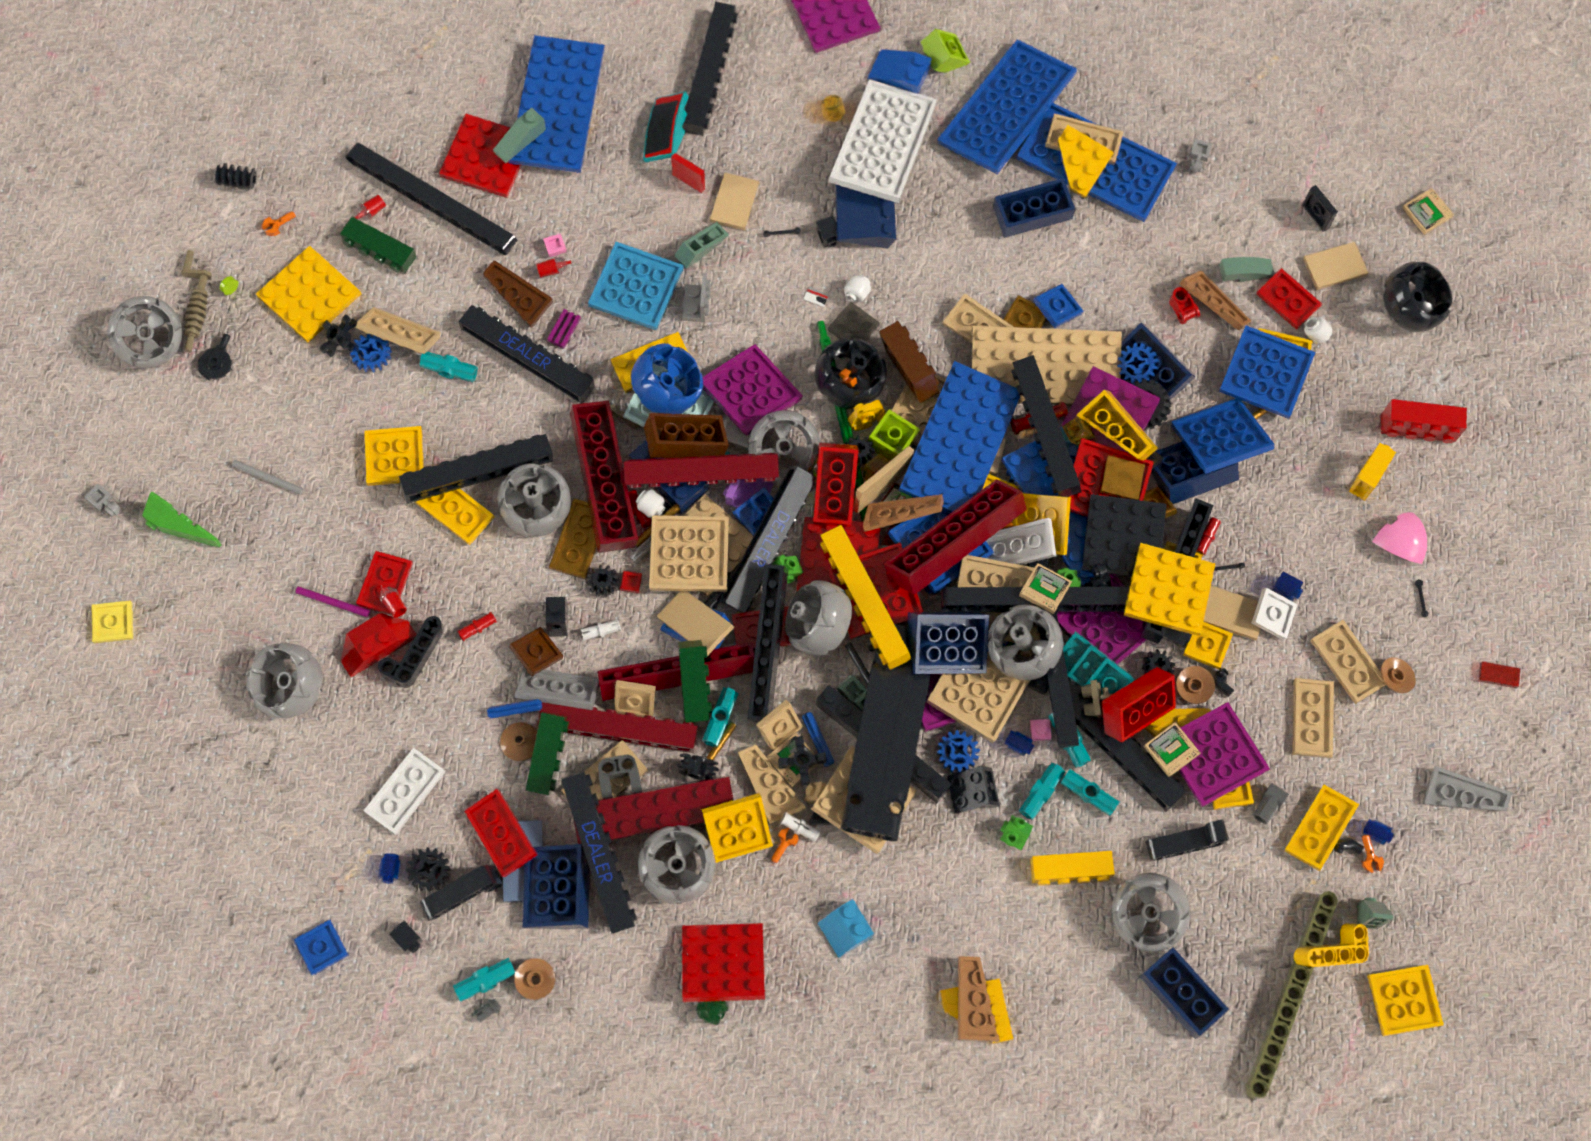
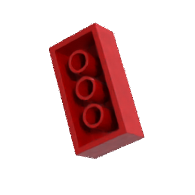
[1381,399,1467,444]
[812,442,858,525]
[1102,667,1176,742]

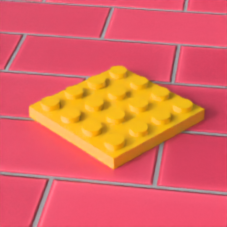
[256,245,361,343]
[1124,543,1215,636]

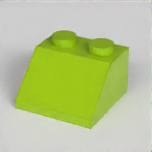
[921,29,970,73]
[867,409,921,462]

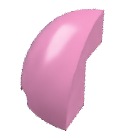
[1372,512,1427,564]

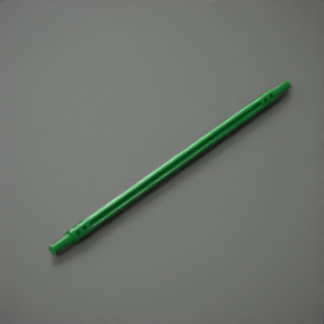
[817,321,868,522]

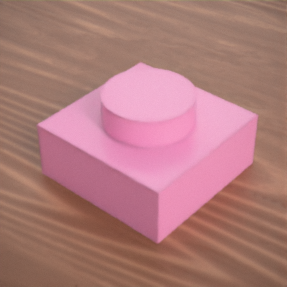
[543,233,567,258]
[1029,719,1052,741]

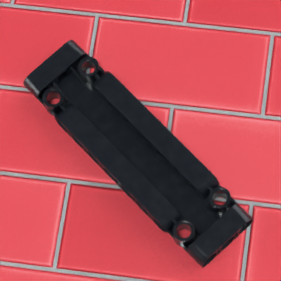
[840,624,931,842]

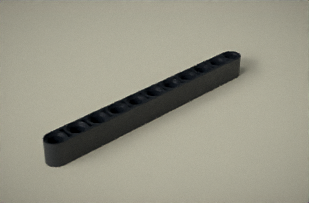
[345,142,518,255]
[1027,559,1079,749]
[940,587,1130,612]

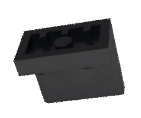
[947,766,1000,814]

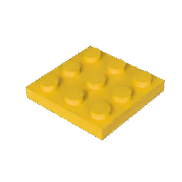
[364,426,424,486]
[1013,493,1071,555]
[702,793,773,863]
[1367,965,1444,1036]

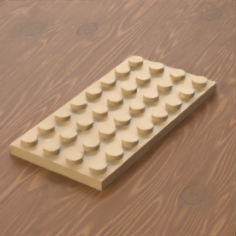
[971,326,1122,405]

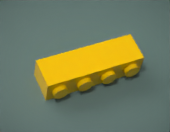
[1030,851,1115,886]

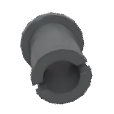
[473,998,501,1023]

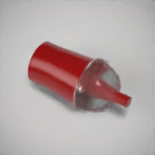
[354,194,386,221]
[536,256,572,278]
[380,584,407,618]

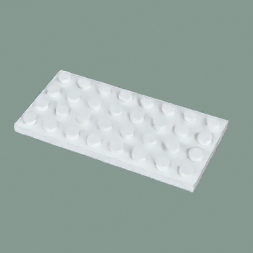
[829,79,937,203]

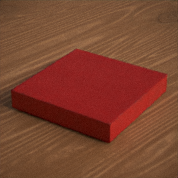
[671,153,705,193]

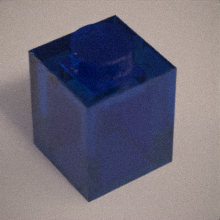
[1272,571,1303,601]

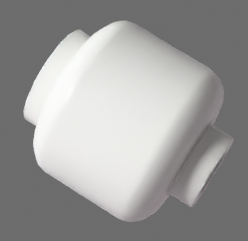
[844,275,871,303]
[1304,316,1332,344]
[636,489,665,518]

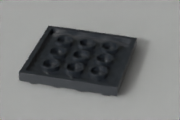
[1081,494,1167,577]

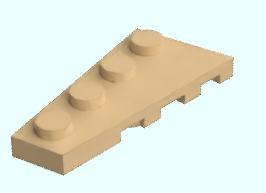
[738,745,806,825]

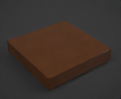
[509,627,564,676]

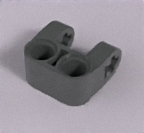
[598,755,642,799]

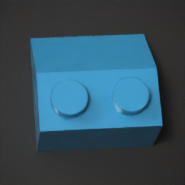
[818,899,874,958]

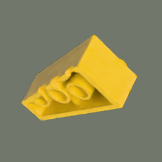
[1077,390,1158,461]

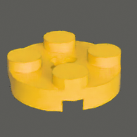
[848,400,885,430]

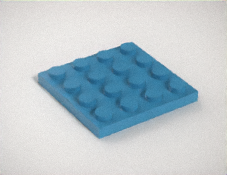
[588,241,684,331]

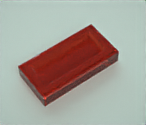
[1478,661,1521,689]

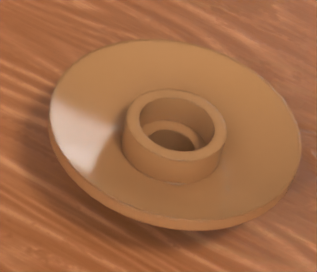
[1381,657,1416,693]
[1176,666,1215,704]
[500,722,537,761]
[514,958,556,1000]

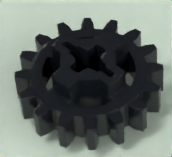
[406,847,451,892]

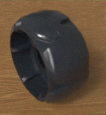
[1383,261,1453,332]
[815,338,887,409]

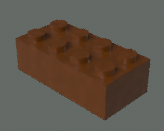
[879,321,939,404]
[644,413,729,458]

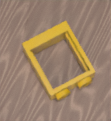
[1349,443,1396,501]

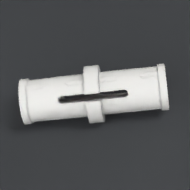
[581,619,621,641]
[779,812,820,842]

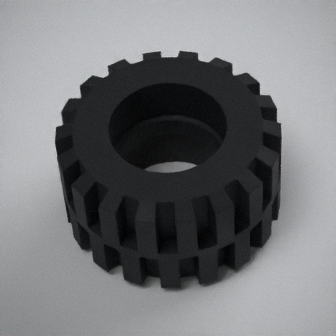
[1134,379,1171,430]

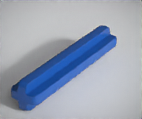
[487,699,542,718]
[802,712,835,767]

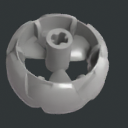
[107,296,182,368]
[748,410,820,483]
[497,463,571,536]
[785,580,852,656]
[988,605,1064,680]
[247,642,322,719]
[638,825,715,904]
[1111,873,1191,952]

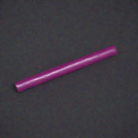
[295,586,370,618]

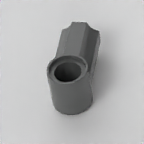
[1252,783,1289,824]

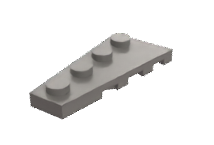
[1423,766,1512,811]

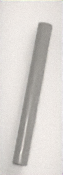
[232,460,304,495]

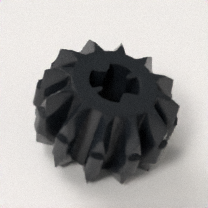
[845,435,875,468]
[587,564,619,597]
[1142,649,1175,674]

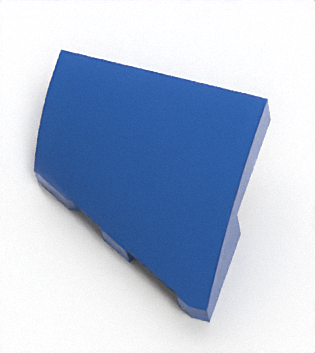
[732,487,773,536]

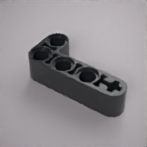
[378,616,444,688]
[1145,819,1229,861]
[420,865,503,921]

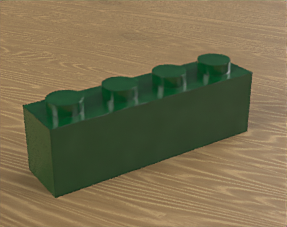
[340,217,417,274]
[678,640,712,723]
[525,712,569,796]

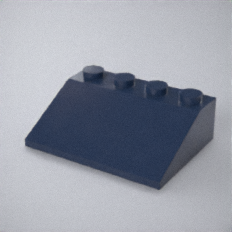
[835,184,896,249]
[1120,322,1196,400]
[1147,441,1239,504]
[907,612,989,674]
[522,844,590,929]

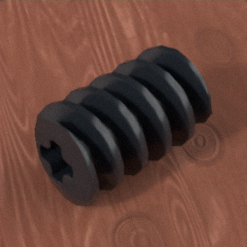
[215,163,256,190]

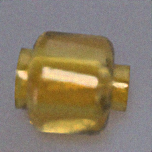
[821,95,845,122]

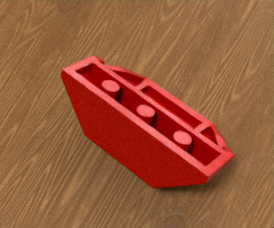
[341,613,417,678]

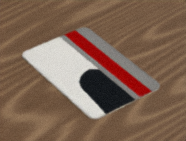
[804,287,829,307]

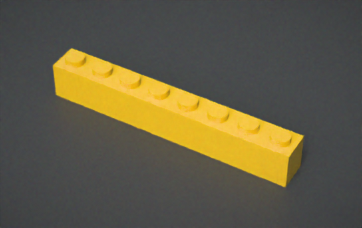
[820,525,911,670]

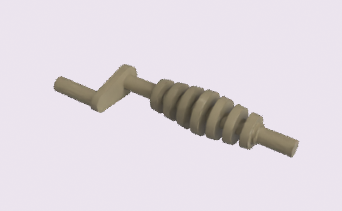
[181,250,212,353]

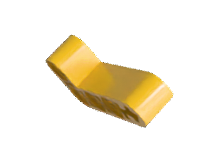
[1294,923,1369,967]

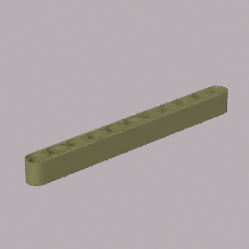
[1246,891,1338,1100]

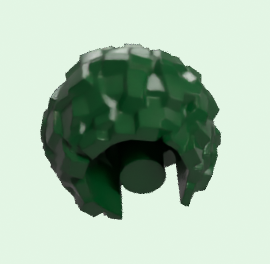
[696,1001,729,1025]

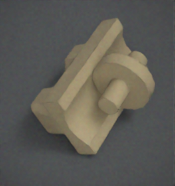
[1081,680,1112,718]

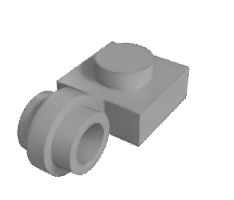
[1189,139,1212,173]
[84,484,121,517]

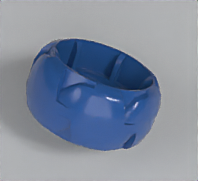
[631,343,703,414]

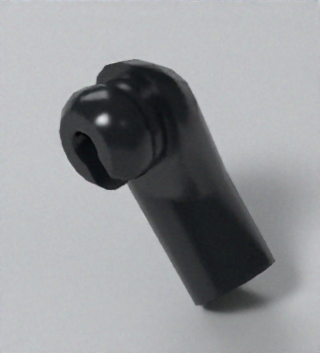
[1215,668,1234,697]
[1334,838,1364,855]

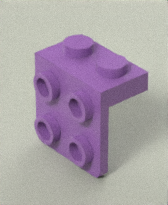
[723,478,773,508]

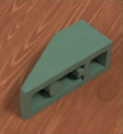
[493,108,546,163]
[674,222,729,269]
[1357,897,1394,929]

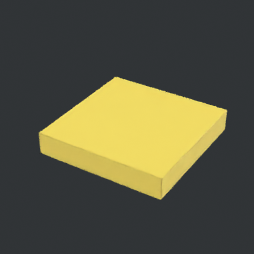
[91,600,133,644]

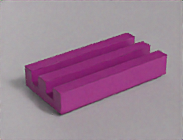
[547,309,581,349]

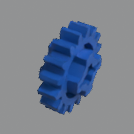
[350,334,392,373]
[1117,343,1159,384]
[937,730,980,773]

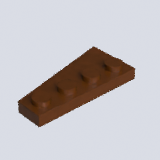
[483,260,553,329]

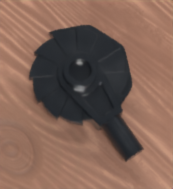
[198,334,232,381]

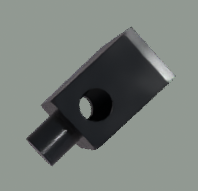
[546,597,568,637]

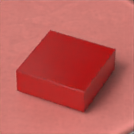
[620,571,642,593]

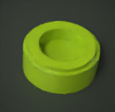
[219,276,239,295]

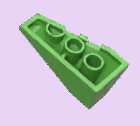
[142,492,222,548]

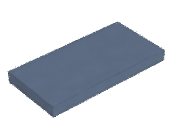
[503,820,543,903]

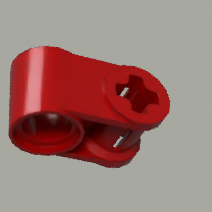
[1169,287,1200,325]

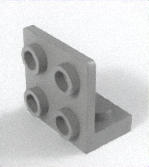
[682,273,711,322]

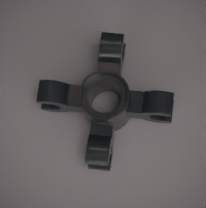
[320,314,357,357]
[778,736,826,786]
[677,753,719,780]

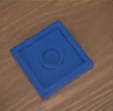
[1033,284,1084,328]
[293,919,349,976]

